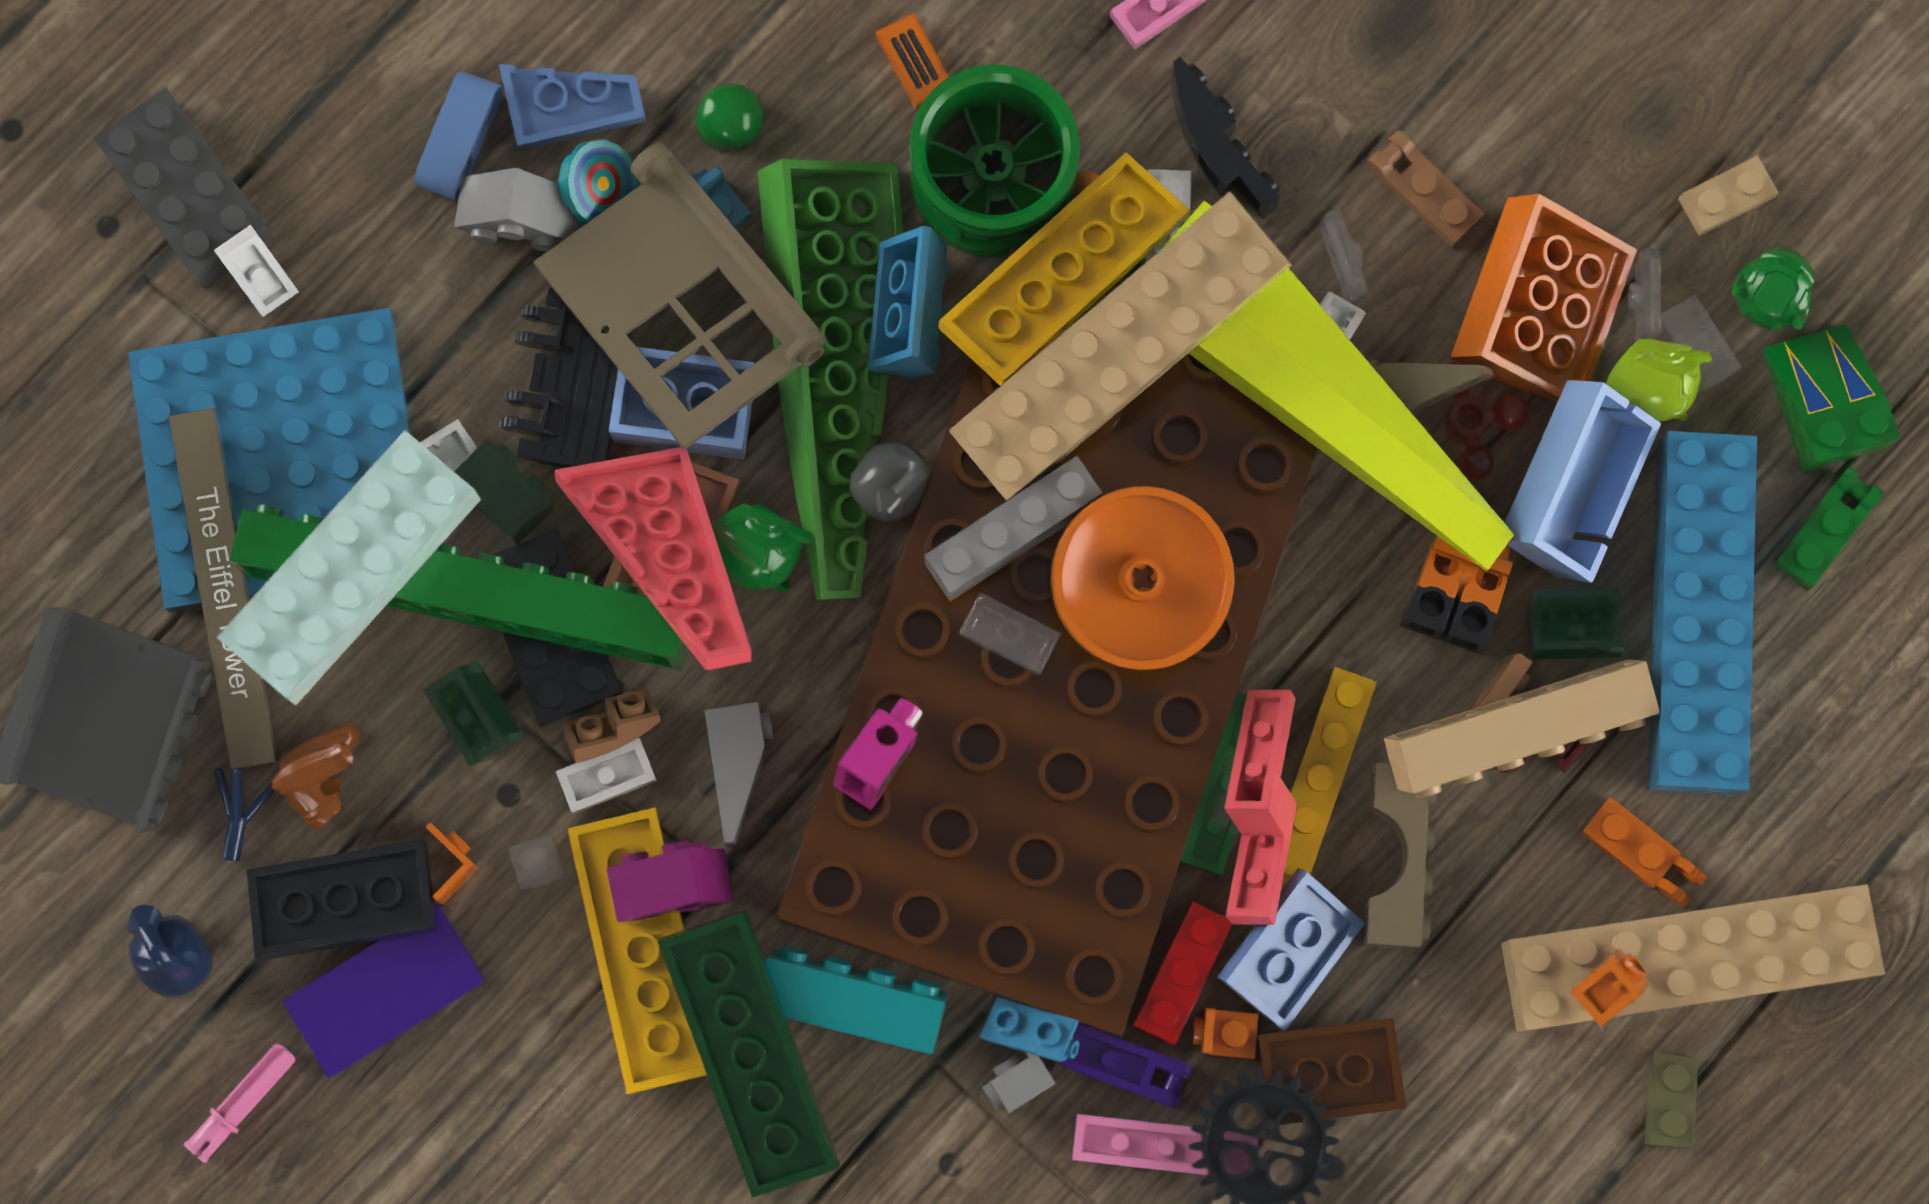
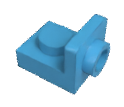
[692,166,752,229]

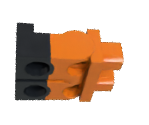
[1399,536,1513,654]

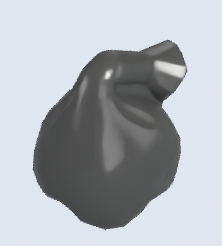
[849,442,931,523]

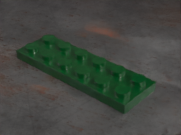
[658,909,840,1198]

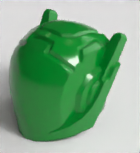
[1731,247,1815,331]
[711,503,812,593]

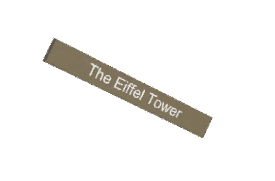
[169,408,278,769]

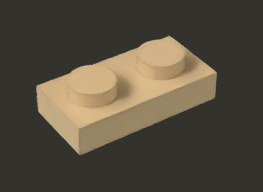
[1678,155,1779,236]

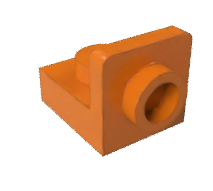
[1570,948,1648,1027]
[1192,1008,1258,1060]

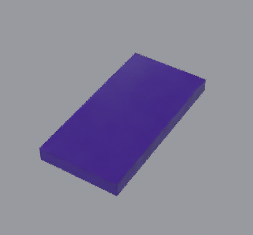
[282,904,486,1079]

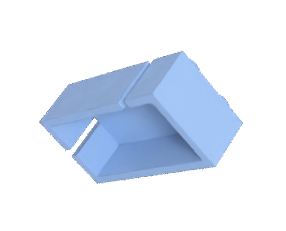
[1505,380,1661,583]

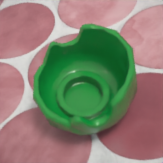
[695,84,765,152]

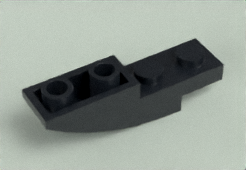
[1171,57,1280,220]

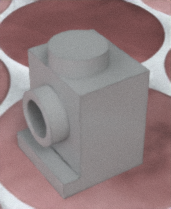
[982,1052,1056,1114]

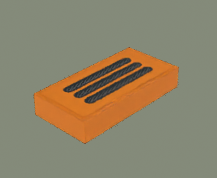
[875,13,949,110]

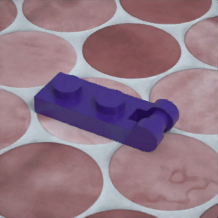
[1059,1023,1193,1110]

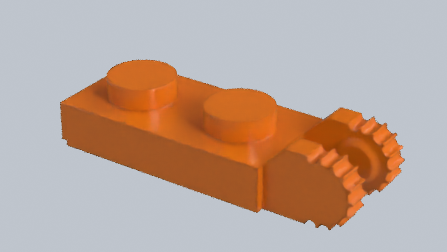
[1580,797,1707,908]

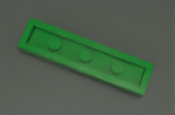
[1180,692,1247,877]

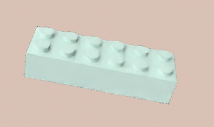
[217,430,481,705]

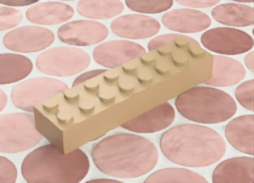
[949,192,1292,501]
[1501,884,1885,1033]

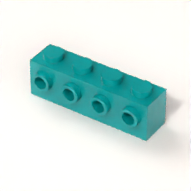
[766,946,949,1055]

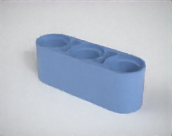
[414,70,503,201]

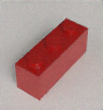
[1131,901,1232,1047]

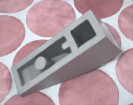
[704,702,773,848]

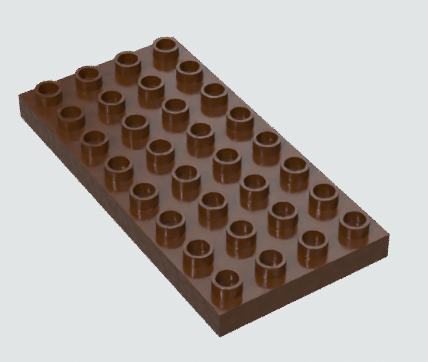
[776,247,1317,1038]

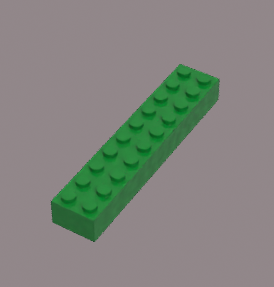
[229,505,687,671]

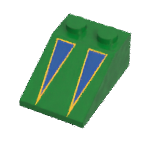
[1762,324,1900,473]

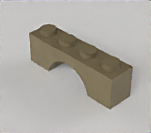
[1362,763,1437,950]

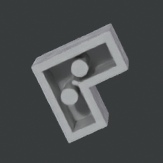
[454,168,580,252]

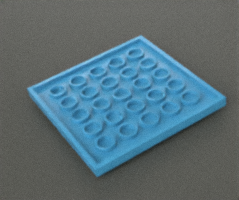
[128,307,411,612]

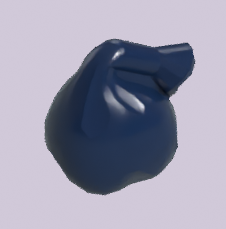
[126,904,213,998]

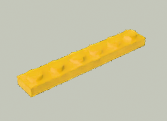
[1281,667,1377,890]

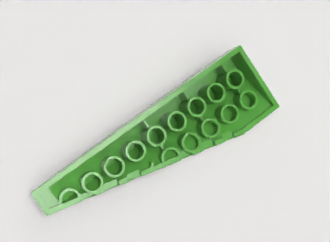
[757,159,904,601]

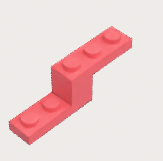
[1225,690,1297,925]

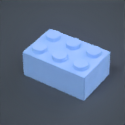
[609,347,755,460]

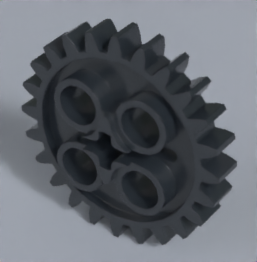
[1188,1068,1339,1204]

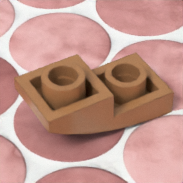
[562,688,660,763]

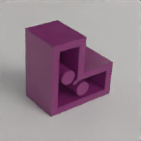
[606,841,735,922]

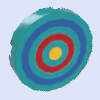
[559,139,639,225]

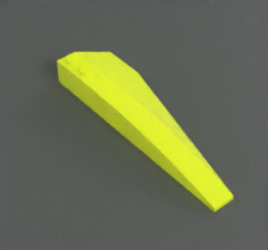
[1161,201,1514,572]

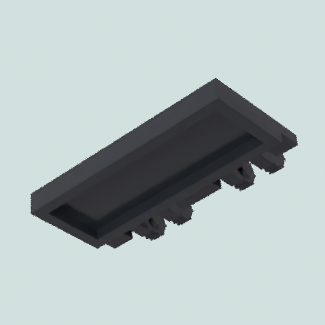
[499,287,631,468]

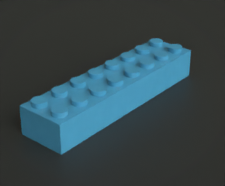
[1648,431,1757,796]

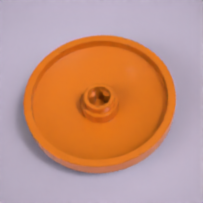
[1051,486,1234,670]

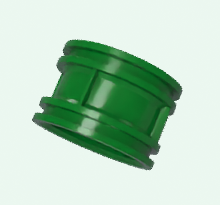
[910,65,1080,258]

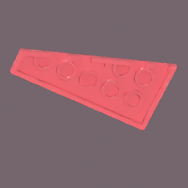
[555,447,751,671]

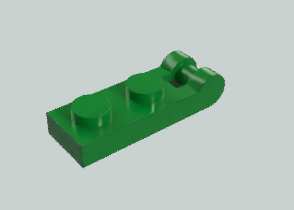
[1773,466,1885,591]

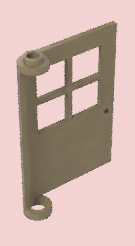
[533,142,826,450]

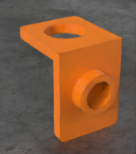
[426,822,479,905]

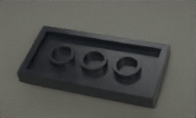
[492,529,623,727]
[246,839,437,961]

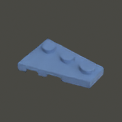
[499,64,647,151]

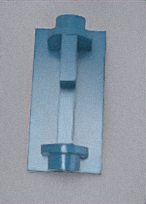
[980,997,1079,1062]

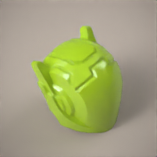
[1606,337,1712,421]

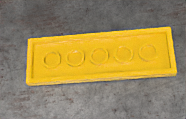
[938,152,1190,386]
[567,808,707,1095]

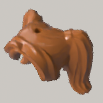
[272,721,361,830]

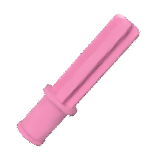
[184,1043,295,1163]

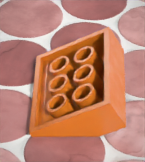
[1450,194,1637,403]

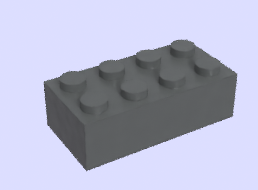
[93,88,275,289]

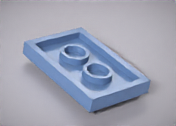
[1217,868,1365,1031]

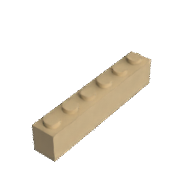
[1384,659,1660,798]

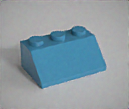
[868,226,949,380]

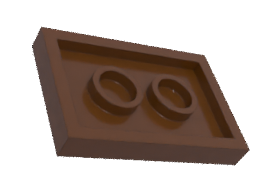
[1257,1018,1407,1125]

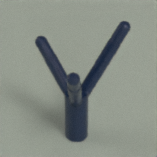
[214,768,275,862]

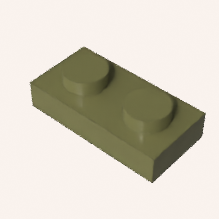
[1645,1053,1698,1149]

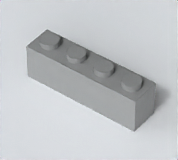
[925,456,1103,602]

